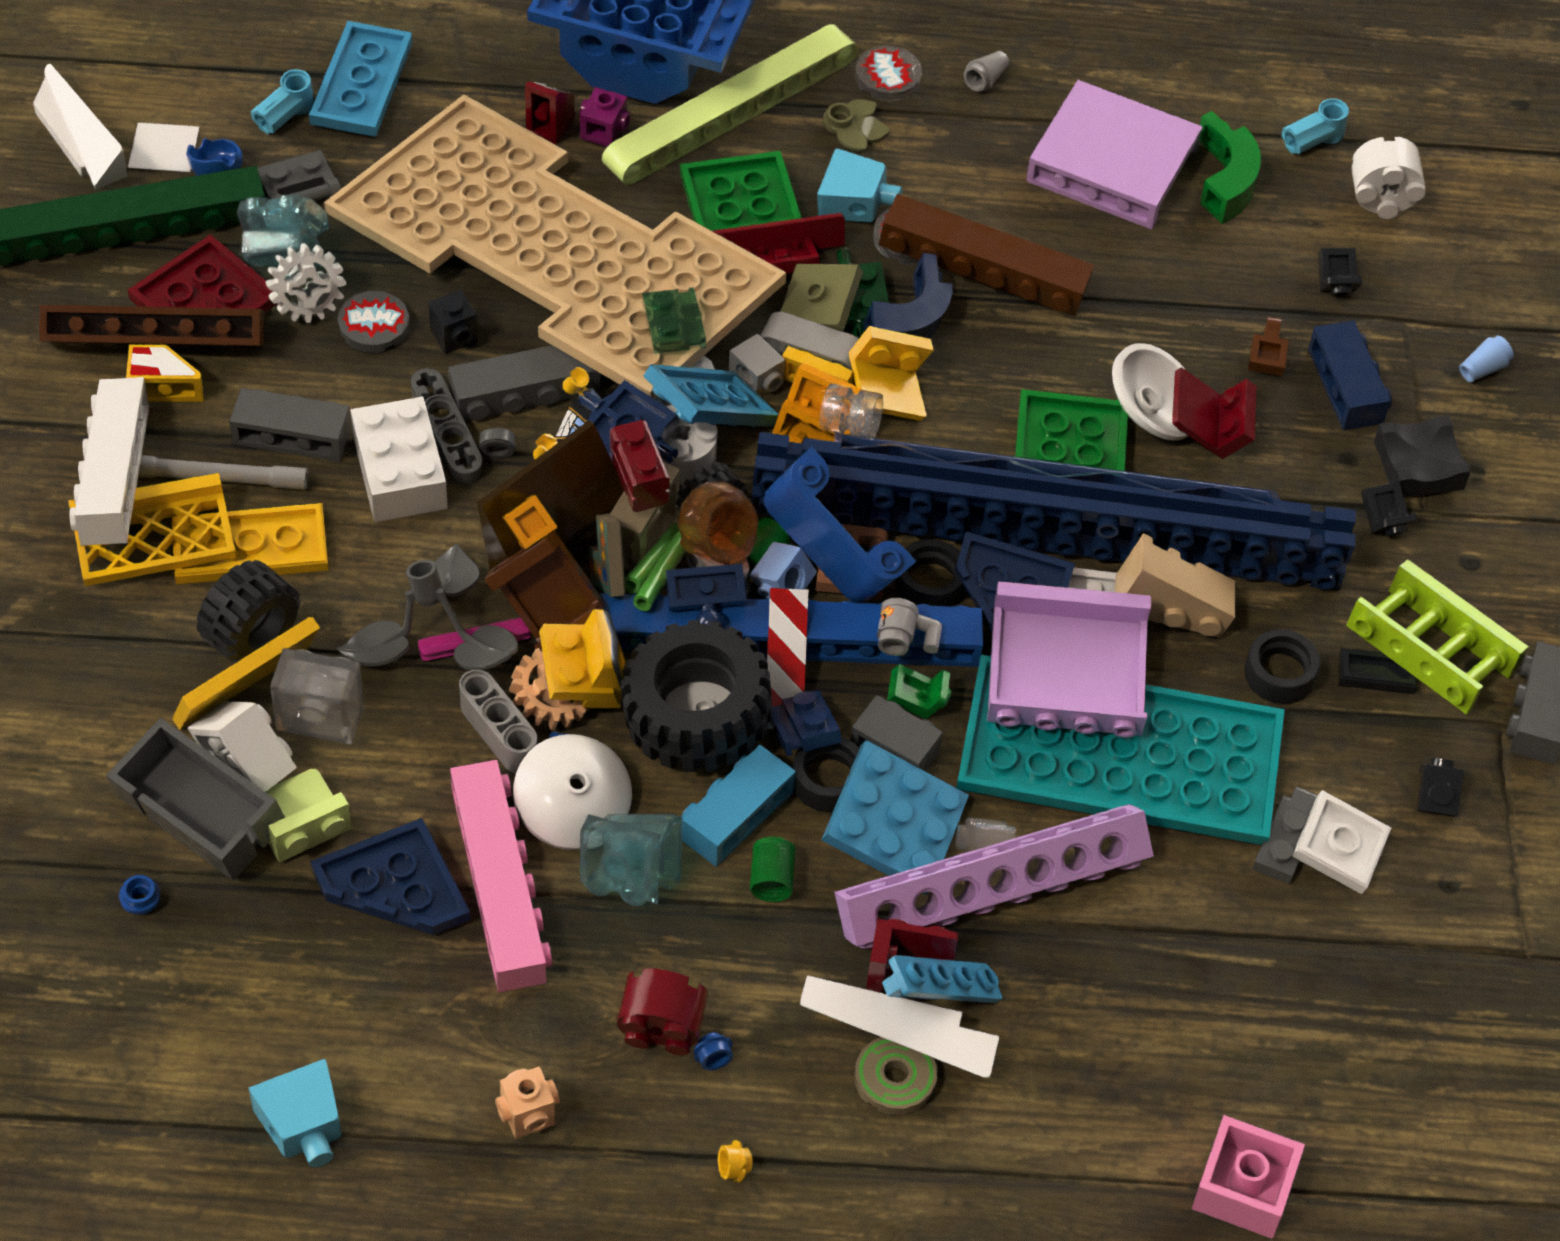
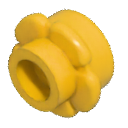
[718,1140,752,1182]

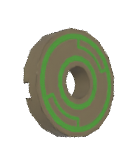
[855,1037,937,1115]

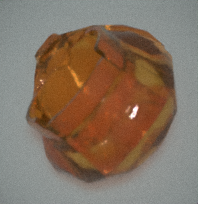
[678,481,758,565]

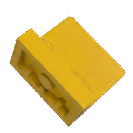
[848,326,933,421]

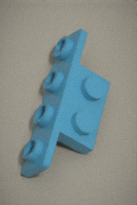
[882,955,1003,1003]

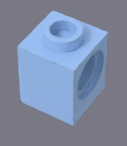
[749,542,817,599]

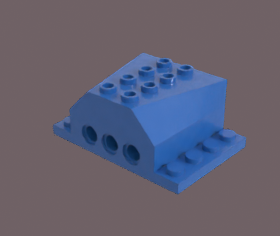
[527,0,756,104]

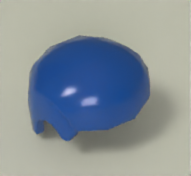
[186,138,243,176]

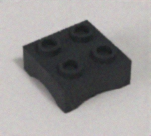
[1374,415,1471,497]

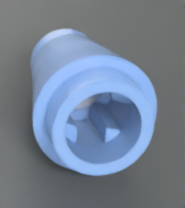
[1459,336,1514,382]

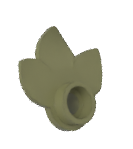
[823,99,890,151]

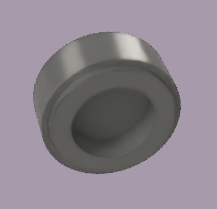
[479,428,516,459]

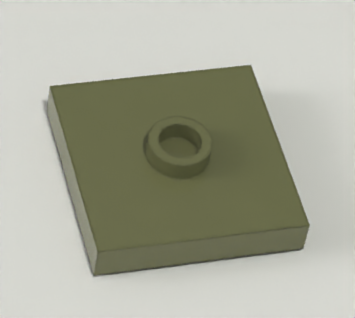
[780,264,863,331]

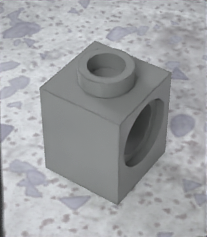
[729,333,785,396]

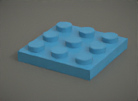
[821,740,969,896]

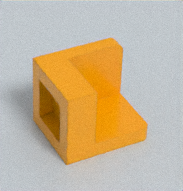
[503,495,557,549]

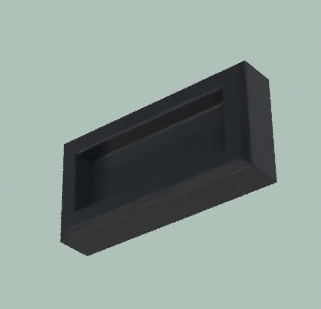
[1338,648,1417,694]

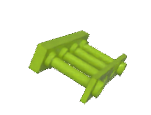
[1346,560,1529,715]

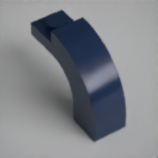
[863,253,952,339]

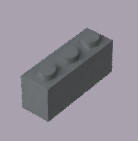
[229,388,351,462]
[1506,641,1560,764]

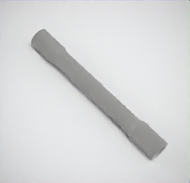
[138,455,308,490]

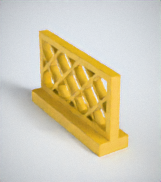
[69,473,236,586]

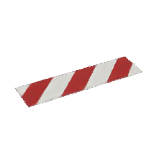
[767,588,809,729]

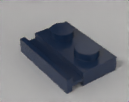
[770,690,842,756]

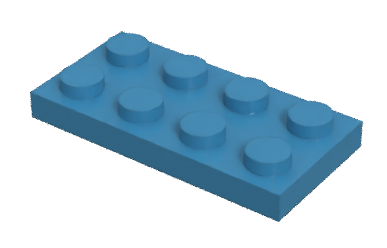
[309,21,413,137]
[643,364,779,428]

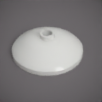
[1112,343,1188,440]
[513,734,632,850]

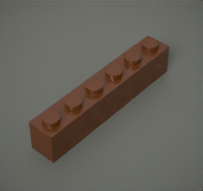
[879,194,1094,317]
[39,305,265,347]

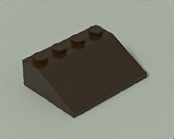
[477,420,624,570]

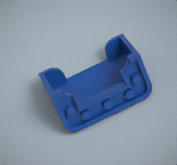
[764,446,916,603]

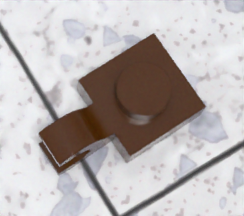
[1247,316,1289,376]

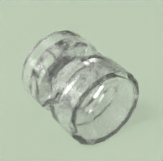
[820,383,884,441]

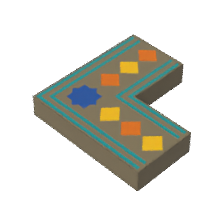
[588,514,625,597]

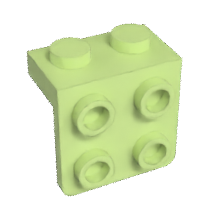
[266,769,352,863]

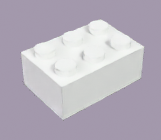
[350,397,448,522]

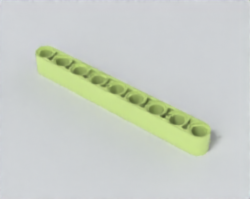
[602,24,858,185]

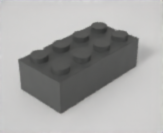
[106,718,285,881]

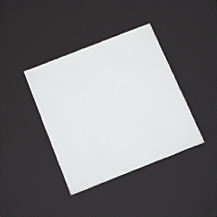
[128,123,199,172]

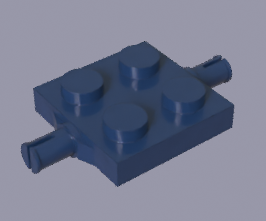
[578,380,681,463]

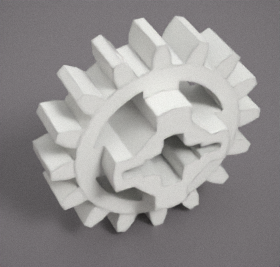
[266,243,346,323]

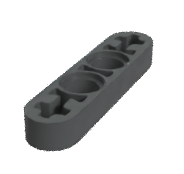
[410,368,483,485]

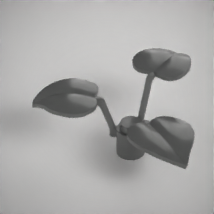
[337,544,518,671]

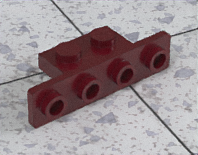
[712,213,845,274]

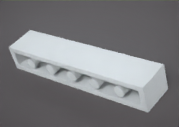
[70,377,149,546]

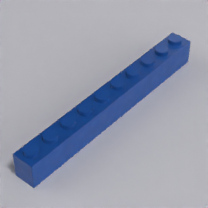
[601,593,983,667]

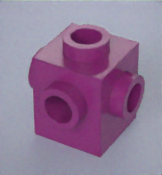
[579,87,631,147]

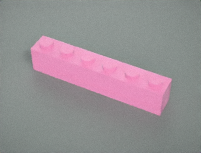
[450,760,552,993]

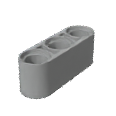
[760,312,859,376]
[459,670,537,774]

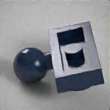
[665,564,747,629]

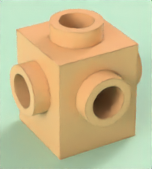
[495,1066,560,1139]

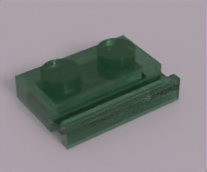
[642,287,706,354]

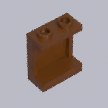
[484,530,606,651]

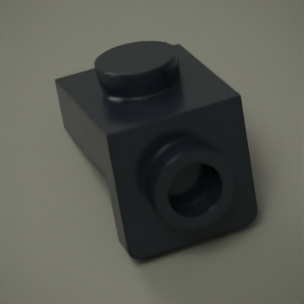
[1318,248,1362,297]
[1361,482,1417,537]
[1416,758,1464,816]

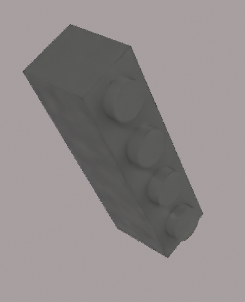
[448,345,600,421]

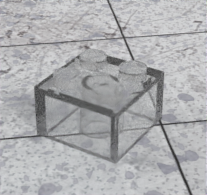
[270,648,364,744]

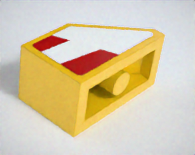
[126,344,204,402]

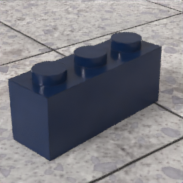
[1308,320,1392,431]

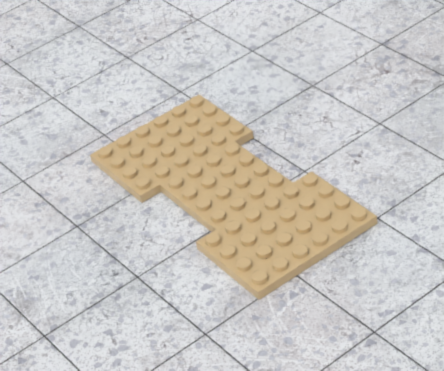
[324,94,786,399]

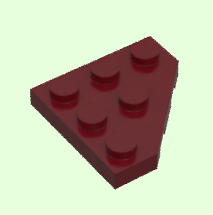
[128,235,278,313]

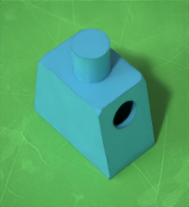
[817,148,903,222]
[249,1059,341,1168]

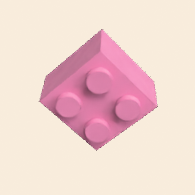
[1192,1115,1305,1239]

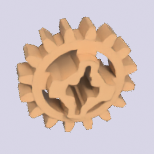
[509,648,589,730]

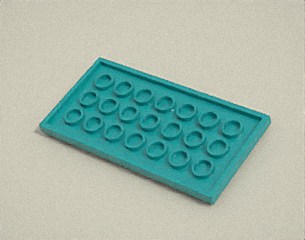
[956,655,1285,845]

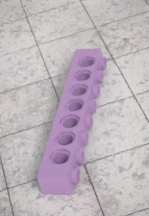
[835,804,1154,948]

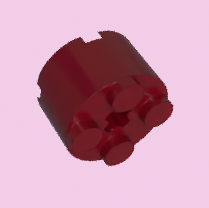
[617,968,708,1056]

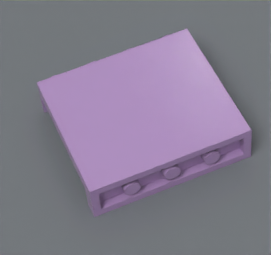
[1026,80,1202,230]
[987,581,1151,737]

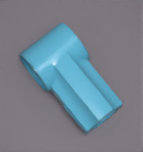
[251,69,314,135]
[1282,99,1349,154]

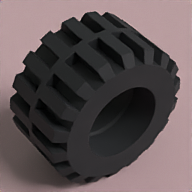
[196,560,301,664]

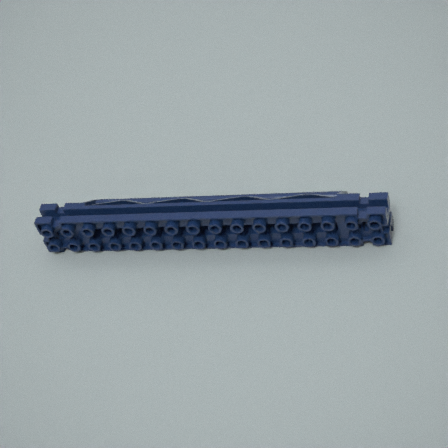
[750,432,1356,590]

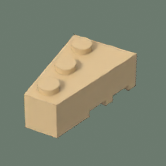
[1115,533,1235,638]

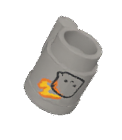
[877,598,942,656]

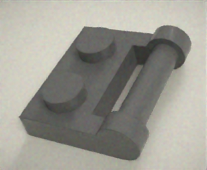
[258,150,341,217]

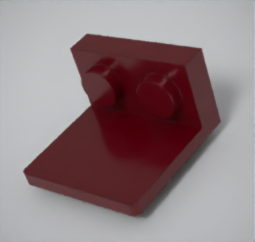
[1172,367,1257,459]
[866,919,958,993]

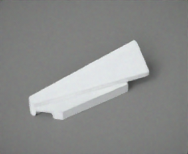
[33,64,128,190]
[800,976,999,1078]

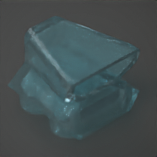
[237,195,329,268]
[580,814,683,906]

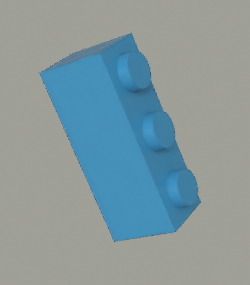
[680,745,796,867]

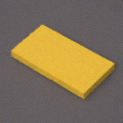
[171,503,329,585]
[172,617,320,730]

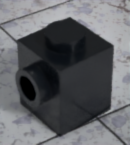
[428,290,478,354]

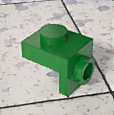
[887,664,951,719]

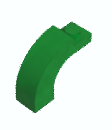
[1199,111,1261,224]

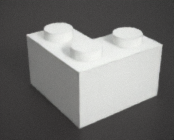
[187,701,297,792]

